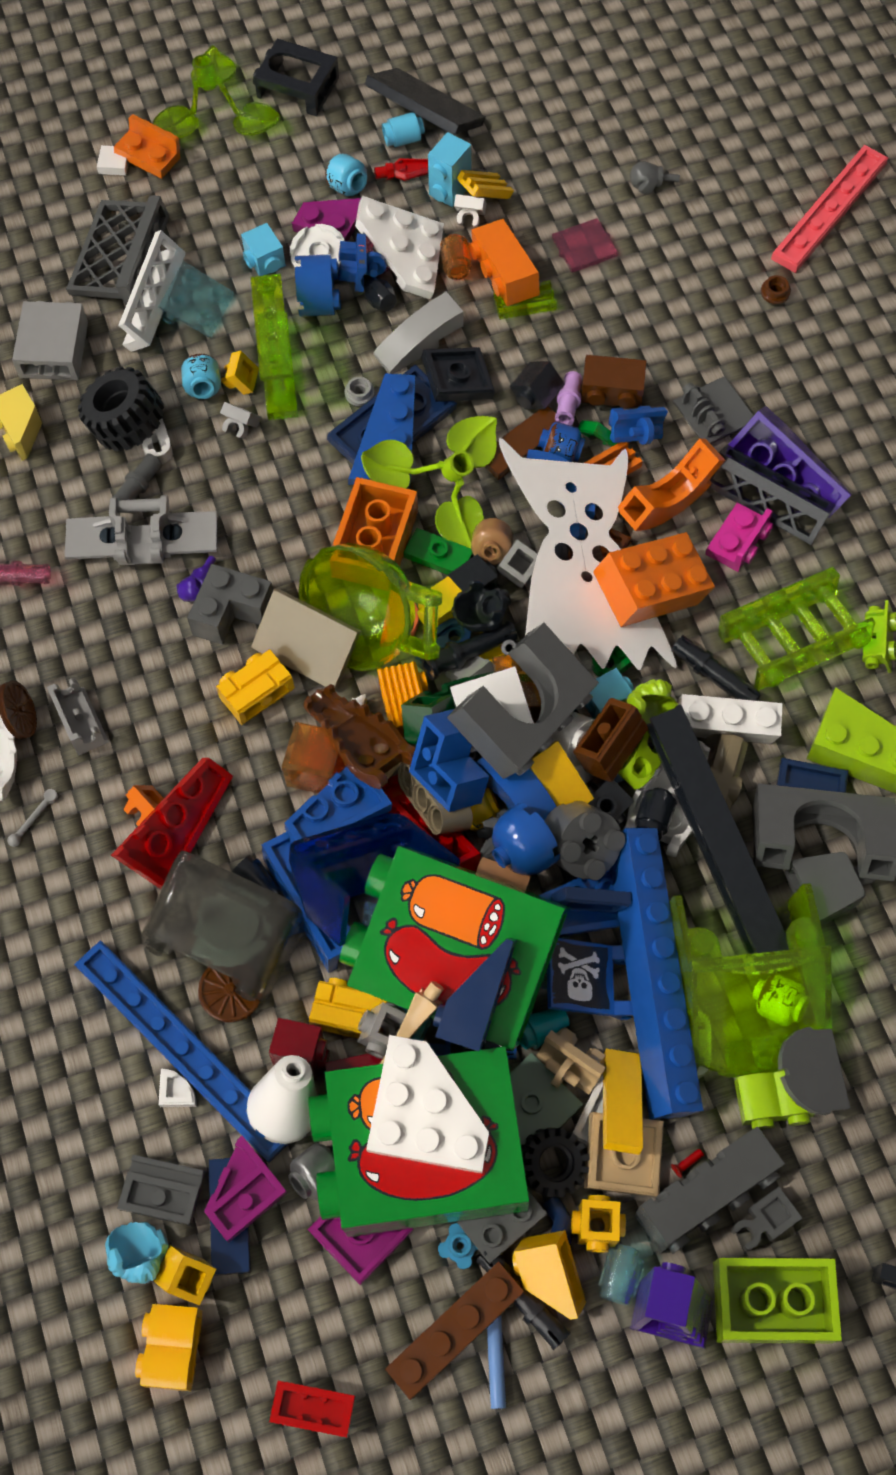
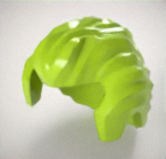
[626,679,679,724]

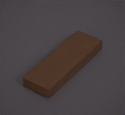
[485,406,556,480]

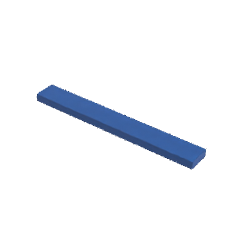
[74,940,288,1163]

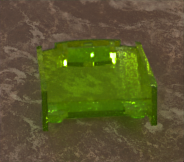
[669,883,832,1078]

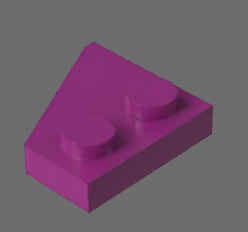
[292,198,361,241]

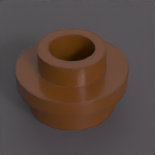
[761,275,791,304]

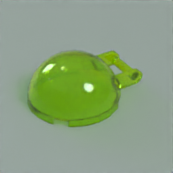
[298,543,442,671]

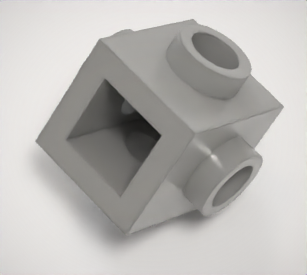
[357,1002,412,1059]

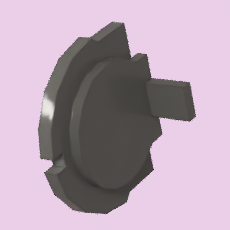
[778,1027,850,1115]

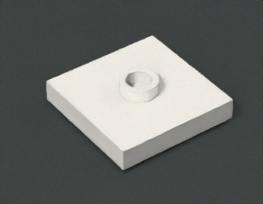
[450,666,534,753]

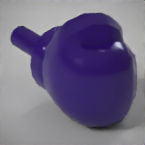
[176,556,216,602]

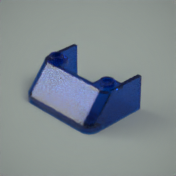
[289,813,461,946]

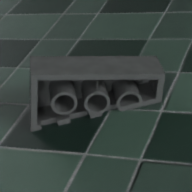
[634,1126,785,1254]

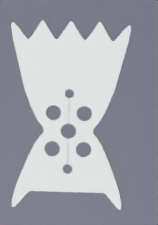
[499,438,677,670]

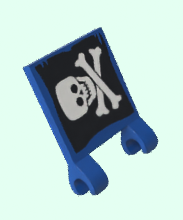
[547,938,634,1020]

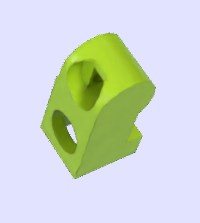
[618,731,661,790]

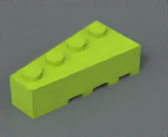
[806,687,896,794]

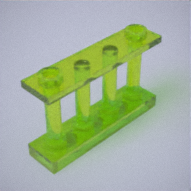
[250,274,298,420]
[718,567,876,691]

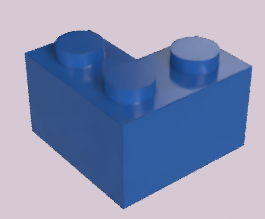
[409,709,490,812]

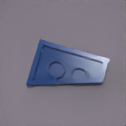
[285,767,392,856]

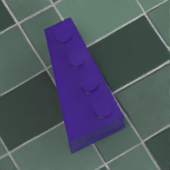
[630,1262,713,1349]

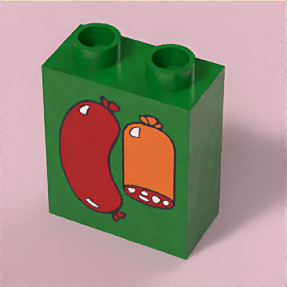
[339,846,570,1051]
[308,1046,529,1237]

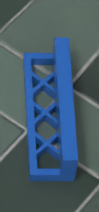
[261,832,350,973]

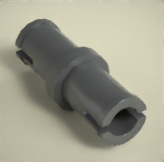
[112,453,162,500]

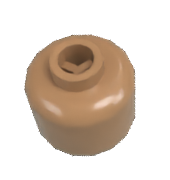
[471,518,513,565]

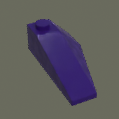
[728,406,852,518]

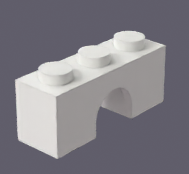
[676,694,782,744]

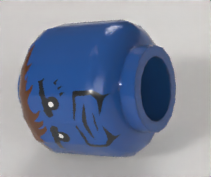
[538,422,585,462]

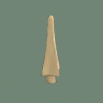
[380,981,444,1064]

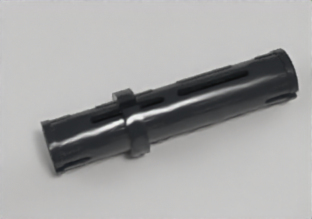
[671,635,762,701]
[476,1251,571,1351]

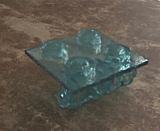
[158,261,235,339]

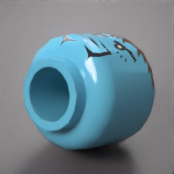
[325,154,367,196]
[181,354,221,399]

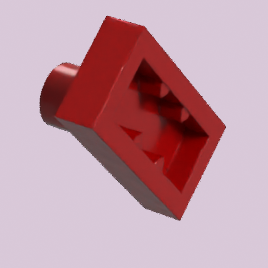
[269,1380,356,1438]

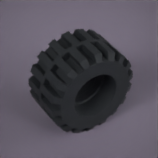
[78,367,164,451]

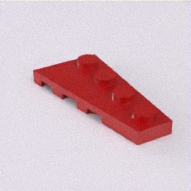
[111,758,233,891]

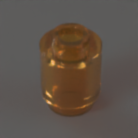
[440,234,472,280]

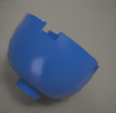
[492,803,560,876]

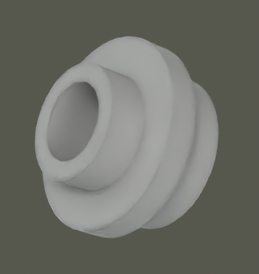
[344,377,375,406]

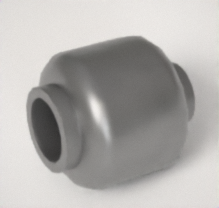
[288,1143,335,1200]

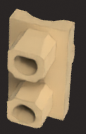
[536,1027,606,1095]

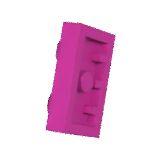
[705,503,774,572]

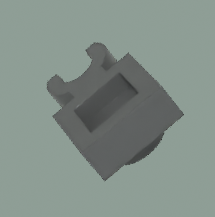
[731,1187,802,1251]

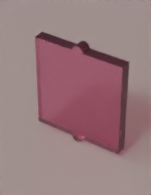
[552,218,618,273]

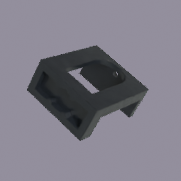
[253,38,339,117]

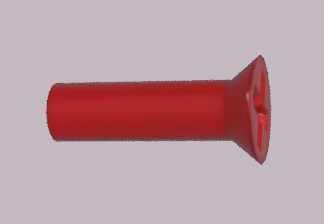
[671,1149,704,1178]

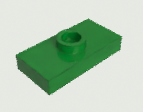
[404,528,474,575]

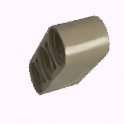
[397,762,473,835]

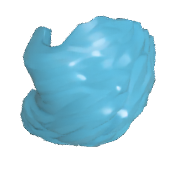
[105,1222,169,1284]

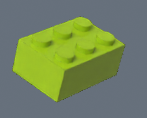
[713,1258,842,1344]

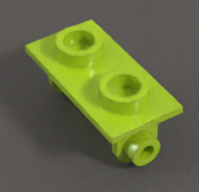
[862,600,896,673]

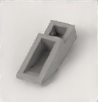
[373,291,463,374]

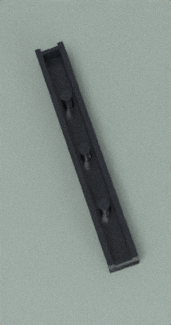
[647,704,798,975]

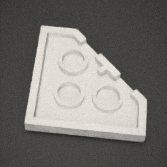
[355,196,444,299]
[366,1035,489,1174]

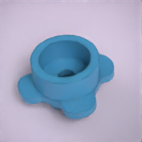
[438,1223,478,1269]

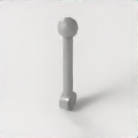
[7,789,58,847]

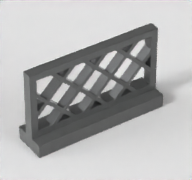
[66,195,169,305]

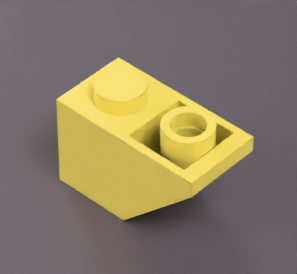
[0,384,42,461]

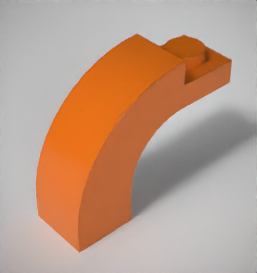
[618,439,726,531]

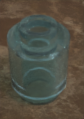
[598,1244,645,1306]

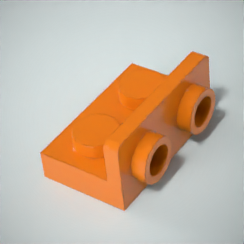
[114,114,180,179]

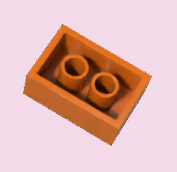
[328,477,418,590]
[593,532,715,627]

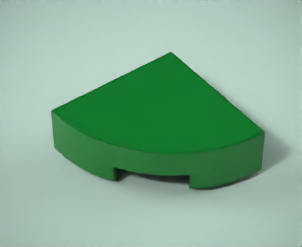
[578,420,617,447]

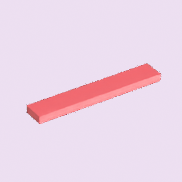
[771,145,888,273]

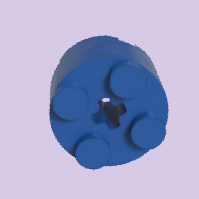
[295,254,341,317]

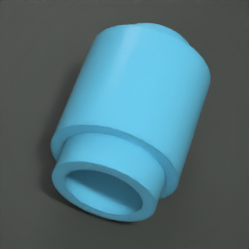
[382,112,425,148]

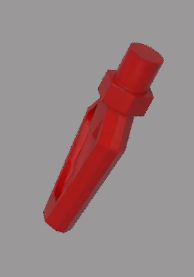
[374,158,428,181]

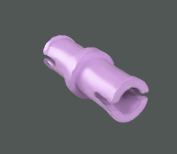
[555,371,583,426]

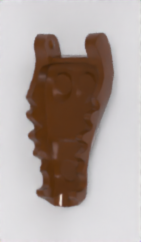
[304,684,415,789]

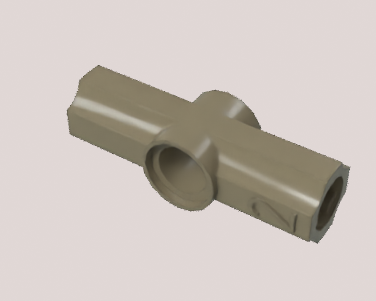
[710,734,749,810]

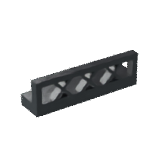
[709,444,836,545]

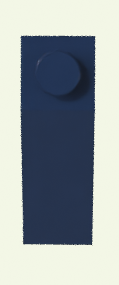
[433,937,517,1052]

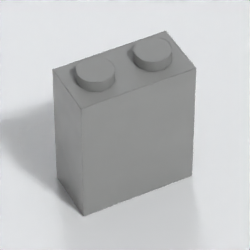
[12,301,88,380]

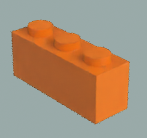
[469,219,540,306]

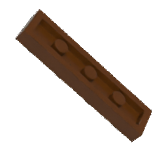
[385,1261,526,1400]

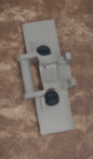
[65,495,217,565]

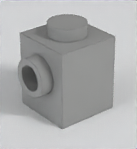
[496,539,538,588]

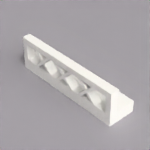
[118,230,186,352]

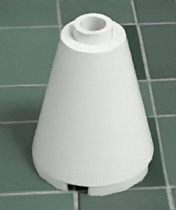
[247,1055,318,1144]

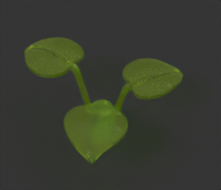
[152,45,280,139]

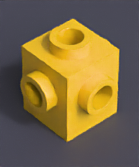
[571,1195,626,1253]

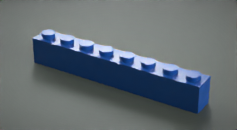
[611,828,704,1120]

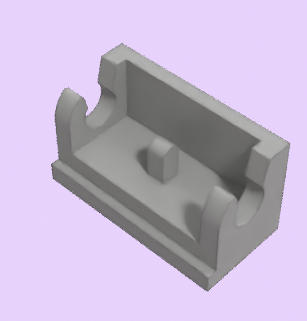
[47,678,109,756]

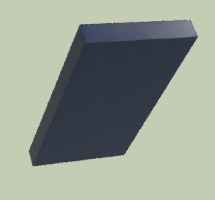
[327,365,457,464]

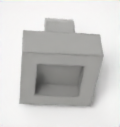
[220,402,262,439]

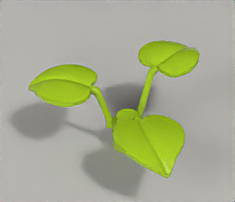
[361,416,497,548]

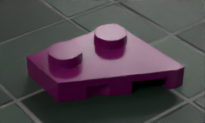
[204,1136,287,1243]

